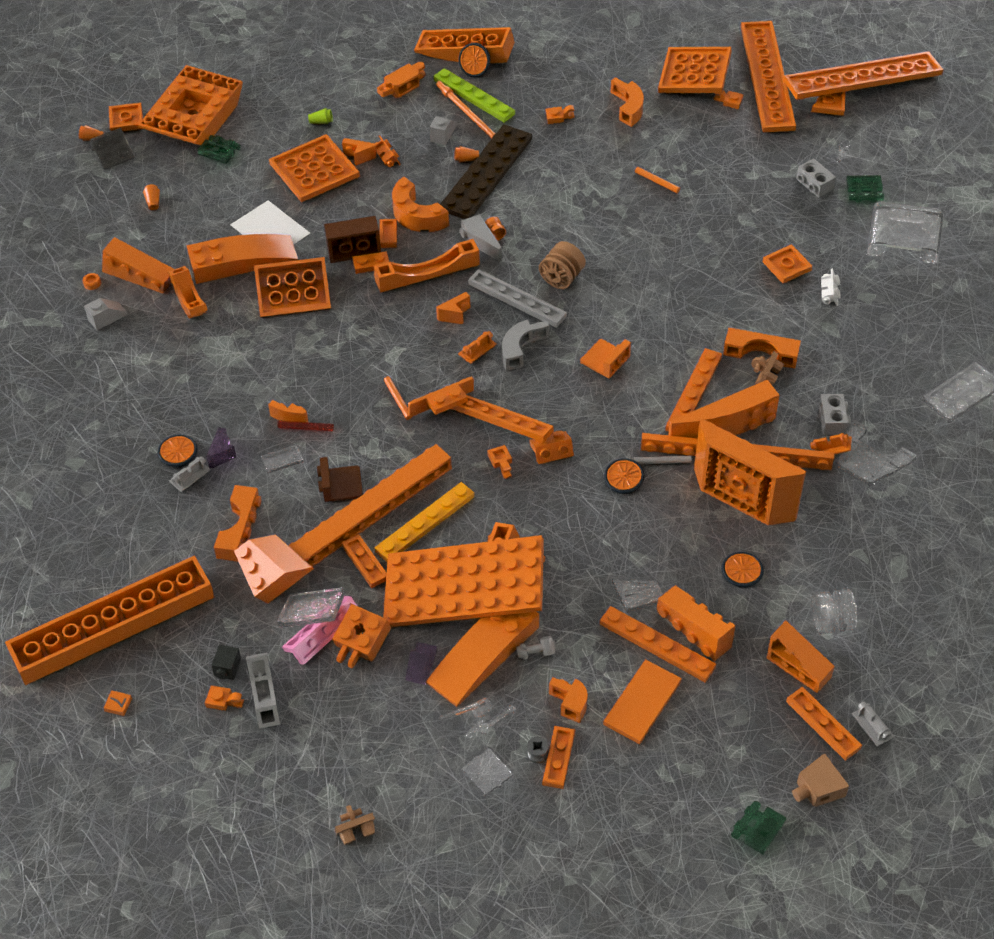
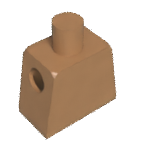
[792,754,849,807]

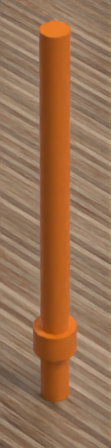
[436,81,496,139]

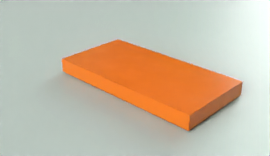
[603,659,682,744]

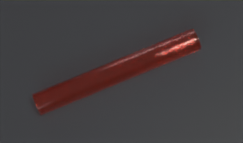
[277,421,334,431]

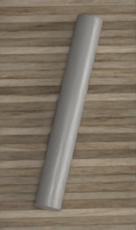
[633,456,691,465]

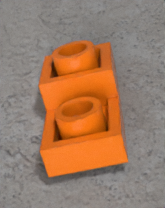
[268,400,309,425]

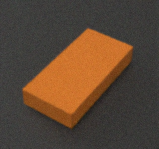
[380,219,397,248]

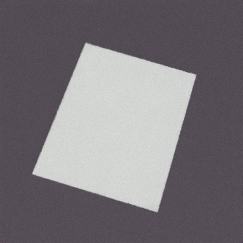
[230,201,310,245]

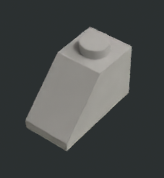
[430,116,458,145]
[84,298,128,331]

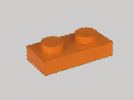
[352,251,389,274]

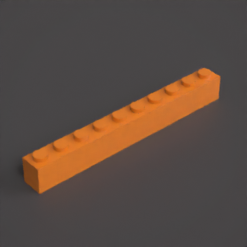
[288,444,452,567]

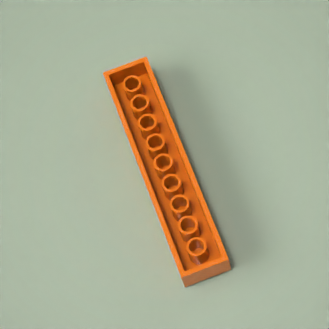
[5,555,215,685]

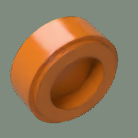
[82,273,101,290]

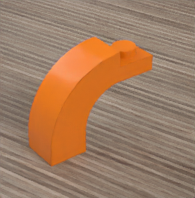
[611,77,644,127]
[168,266,208,319]

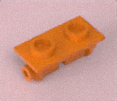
[375,135,401,167]
[458,331,497,364]
[810,433,852,455]

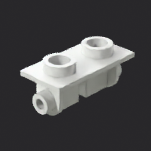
[821,268,841,306]

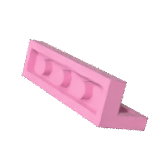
[282,595,357,665]

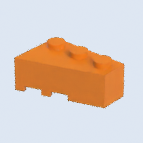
[767,620,835,693]

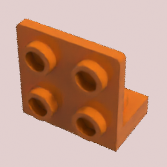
[580,339,631,379]

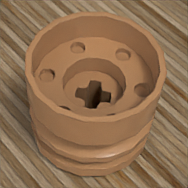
[539,241,586,289]

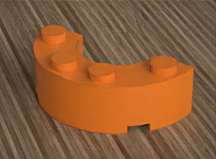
[392,177,449,232]

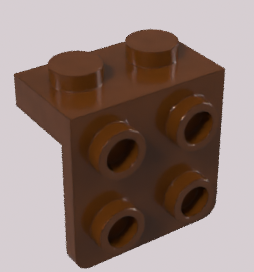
[317,457,363,502]

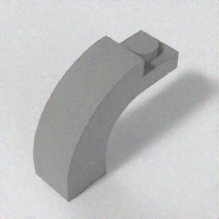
[502,320,549,371]
[246,652,280,729]

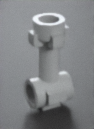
[516,636,556,660]

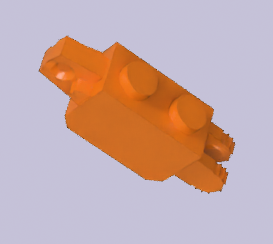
[377,61,425,98]

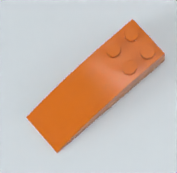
[414,27,515,63]
[186,234,298,284]
[668,380,780,438]
[426,612,539,707]

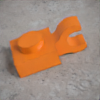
[714,90,744,109]
[545,105,575,124]
[487,445,512,479]
[205,686,244,711]

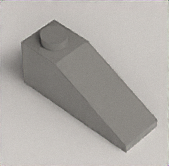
[460,214,502,261]

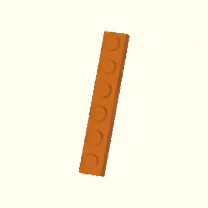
[665,348,722,432]
[451,395,554,442]
[600,606,716,683]

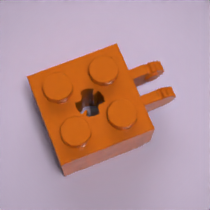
[332,604,391,668]

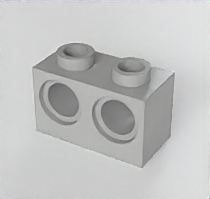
[796,158,836,198]
[819,394,851,435]

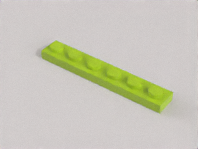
[433,68,515,123]

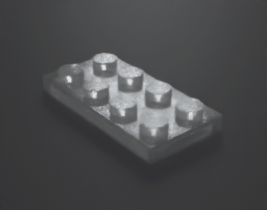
[922,362,994,424]

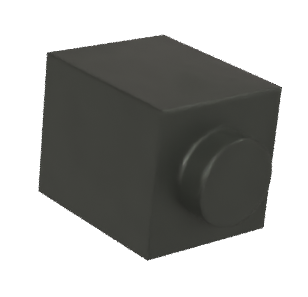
[211,644,242,680]

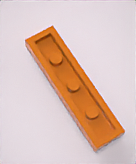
[786,686,862,761]

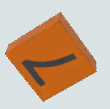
[104,690,132,716]

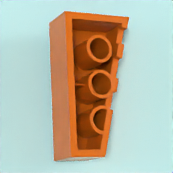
[102,237,174,294]
[657,585,736,661]

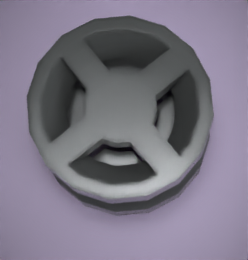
[527,736,549,764]

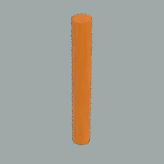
[635,167,680,193]
[384,376,413,420]

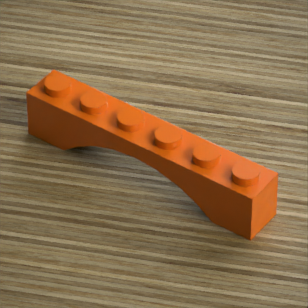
[374,239,480,293]

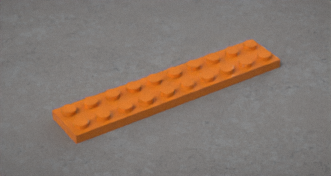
[741,21,796,132]
[783,51,943,100]

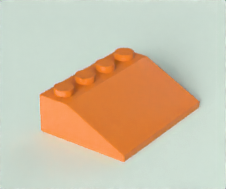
[254,257,331,318]

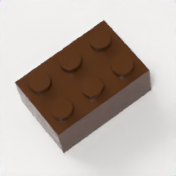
[324,216,381,263]

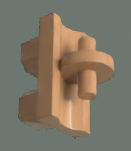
[751,351,784,385]
[334,805,375,845]

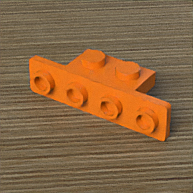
[408,376,474,417]

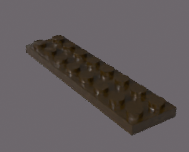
[440,124,532,219]

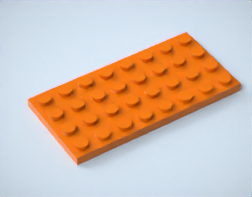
[383,535,544,627]

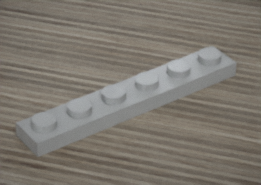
[468,269,567,328]

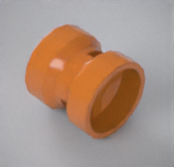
[485,217,506,241]

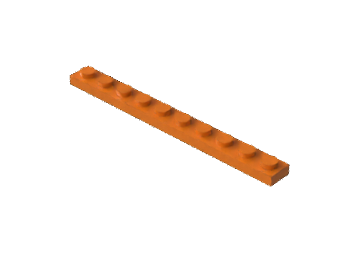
[641,433,834,470]

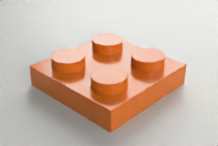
[109,103,143,133]
[762,244,812,284]

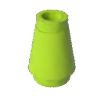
[308,108,333,124]

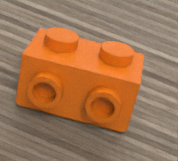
[530,431,574,464]

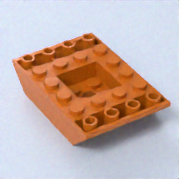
[138,65,243,146]
[694,419,806,525]

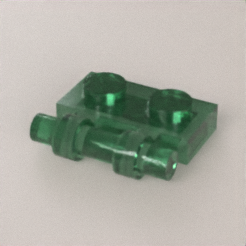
[197,135,241,164]
[846,175,884,202]
[731,801,787,855]

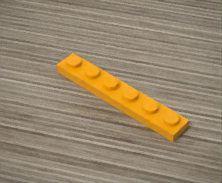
[374,482,475,562]

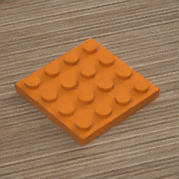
[658,47,732,93]
[269,134,360,203]

